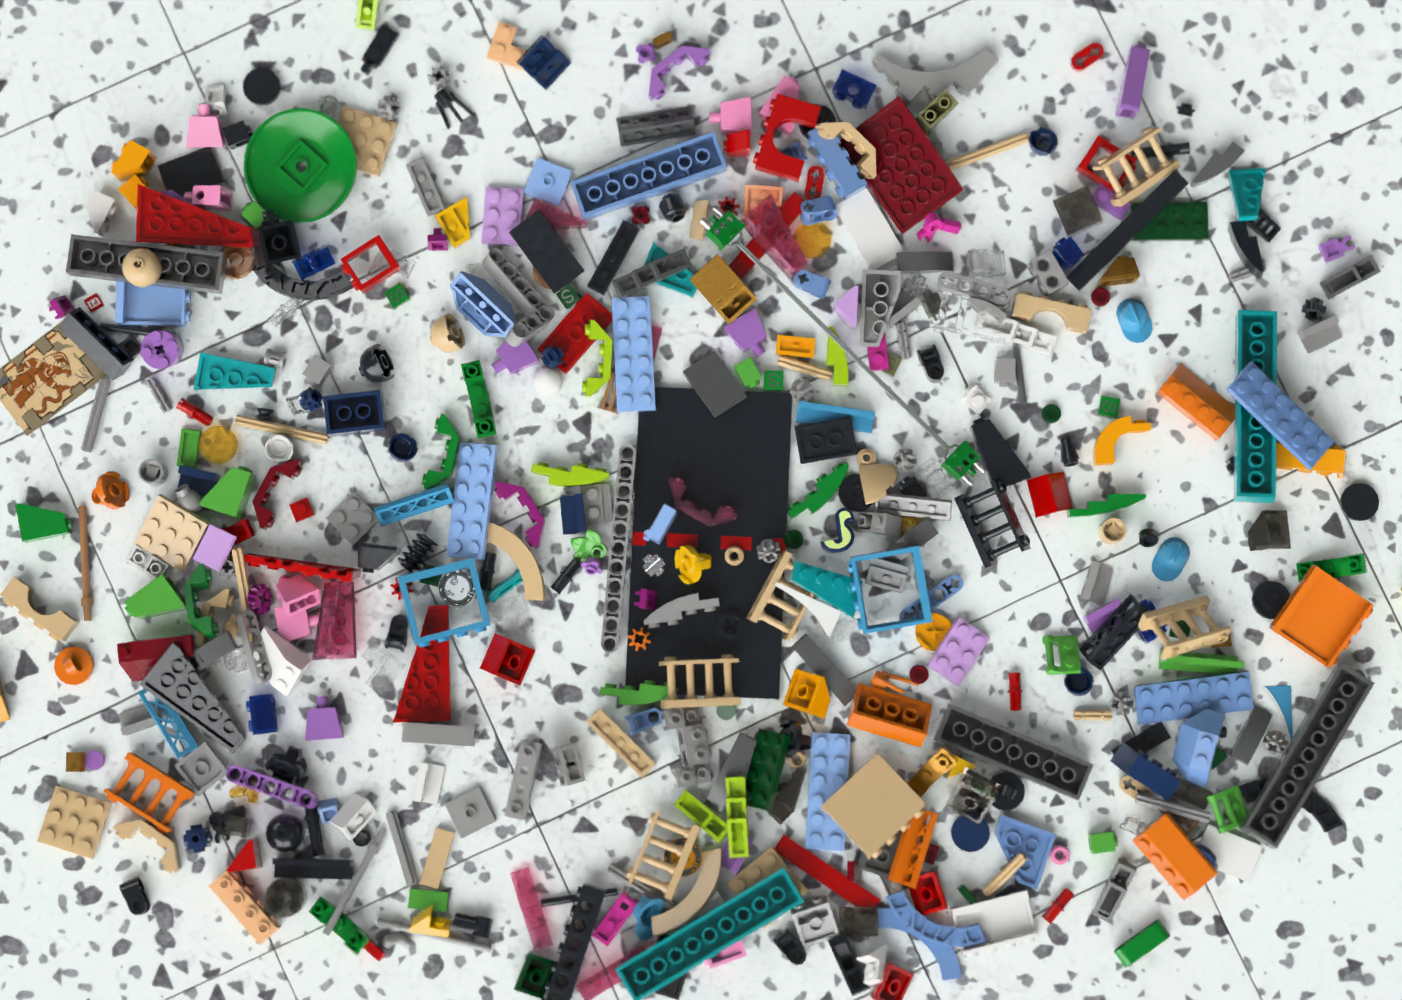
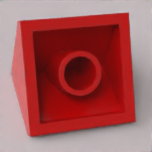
[1026,471,1073,518]
[226,838,262,873]
[908,870,949,915]
[870,961,914,1000]

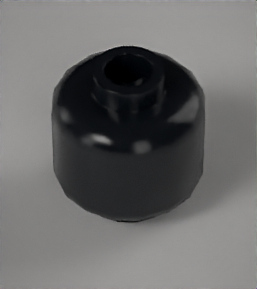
[659,193,687,223]

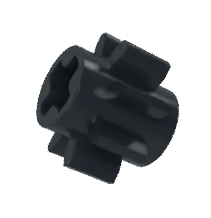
[1301,297,1327,321]

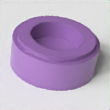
[85,750,105,770]

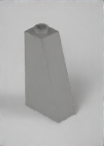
[401,722,479,746]

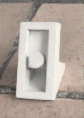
[856,944,888,985]

